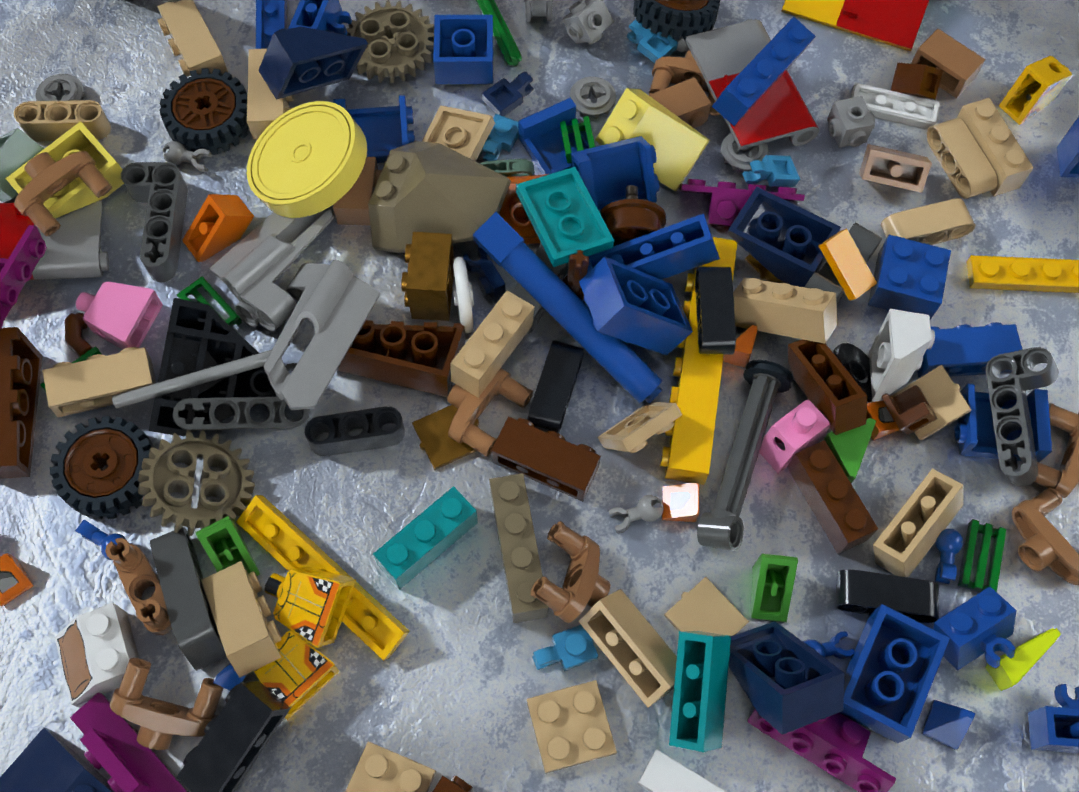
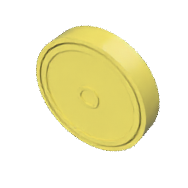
[247,101,367,218]

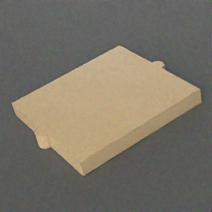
[891,365,972,441]
[664,577,749,636]

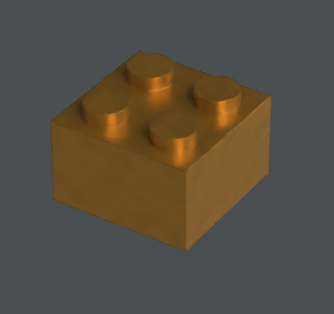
[401,232,454,321]

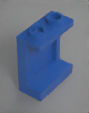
[333,95,415,163]
[518,98,589,175]
[571,136,660,210]
[954,383,1052,462]

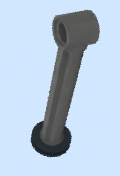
[697,360,794,551]

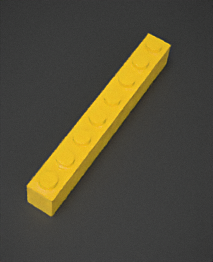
[660,237,737,485]

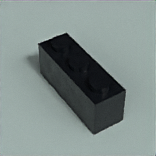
[176,681,291,792]

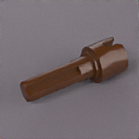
[562,250,589,306]

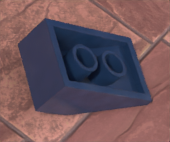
[258,27,368,100]
[727,187,841,287]
[729,621,845,735]
[0,727,115,792]

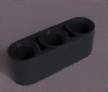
[695,267,736,355]
[527,340,585,433]
[304,406,405,456]
[835,569,939,623]

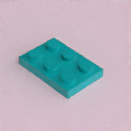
[516,167,614,267]

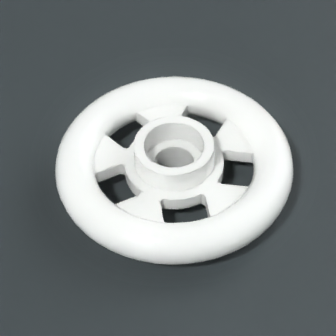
[452,256,474,333]

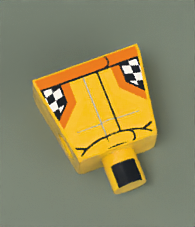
[999,56,1072,125]
[265,567,356,648]
[254,630,340,720]

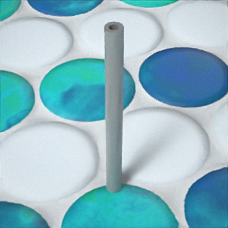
[112,350,272,409]

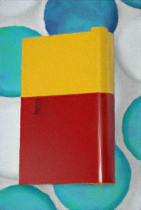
[781,0,929,51]

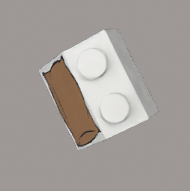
[54,602,139,706]

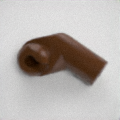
[63,313,93,357]

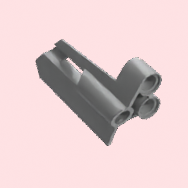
[209,206,334,331]
[263,260,380,410]

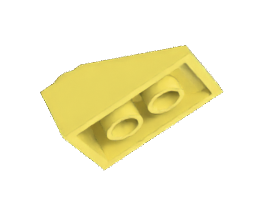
[595,88,710,191]
[5,121,124,219]

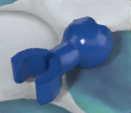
[75,520,126,561]
[935,529,964,584]
[803,631,855,659]

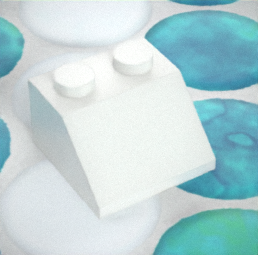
[869,309,935,402]

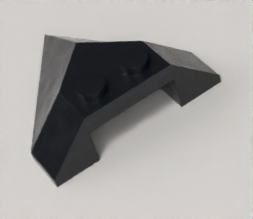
[149,298,276,437]

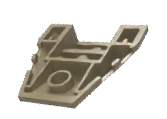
[368,141,511,253]

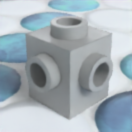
[562,0,614,44]
[827,96,875,148]

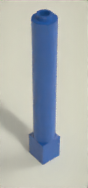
[472,212,663,404]

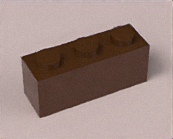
[788,339,867,435]
[491,416,601,502]
[787,440,878,555]

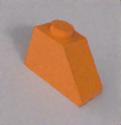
[182,194,254,262]

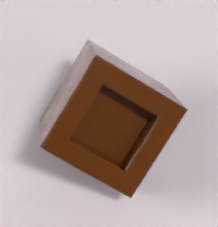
[891,63,943,100]
[881,385,937,435]

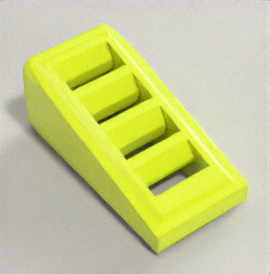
[985,627,1061,691]

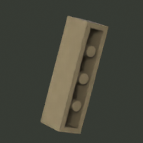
[489,473,549,623]

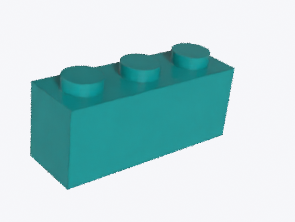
[373,486,478,590]
[669,631,731,752]

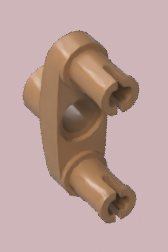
[649,50,720,116]
[14,151,112,236]
[447,368,533,457]
[1034,403,1079,498]
[1012,487,1079,585]
[530,521,610,623]
[105,538,172,635]
[110,658,223,750]

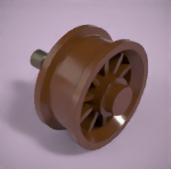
[600,185,666,247]

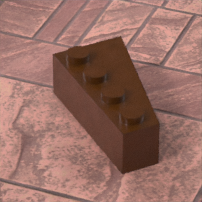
[337,320,465,397]
[0,327,43,479]

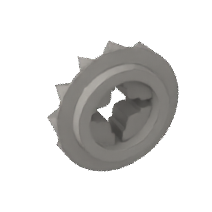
[36,74,86,101]
[570,77,616,119]
[720,133,769,171]

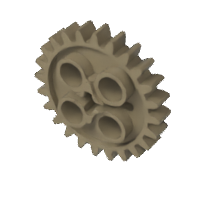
[346,0,434,83]
[138,430,255,536]

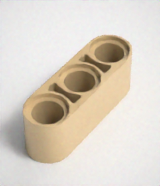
[14,100,111,142]
[927,118,997,199]
[881,198,976,245]

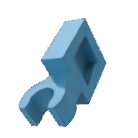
[627,19,678,63]
[483,114,518,162]
[742,155,801,187]
[532,625,599,672]

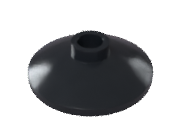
[833,343,872,402]

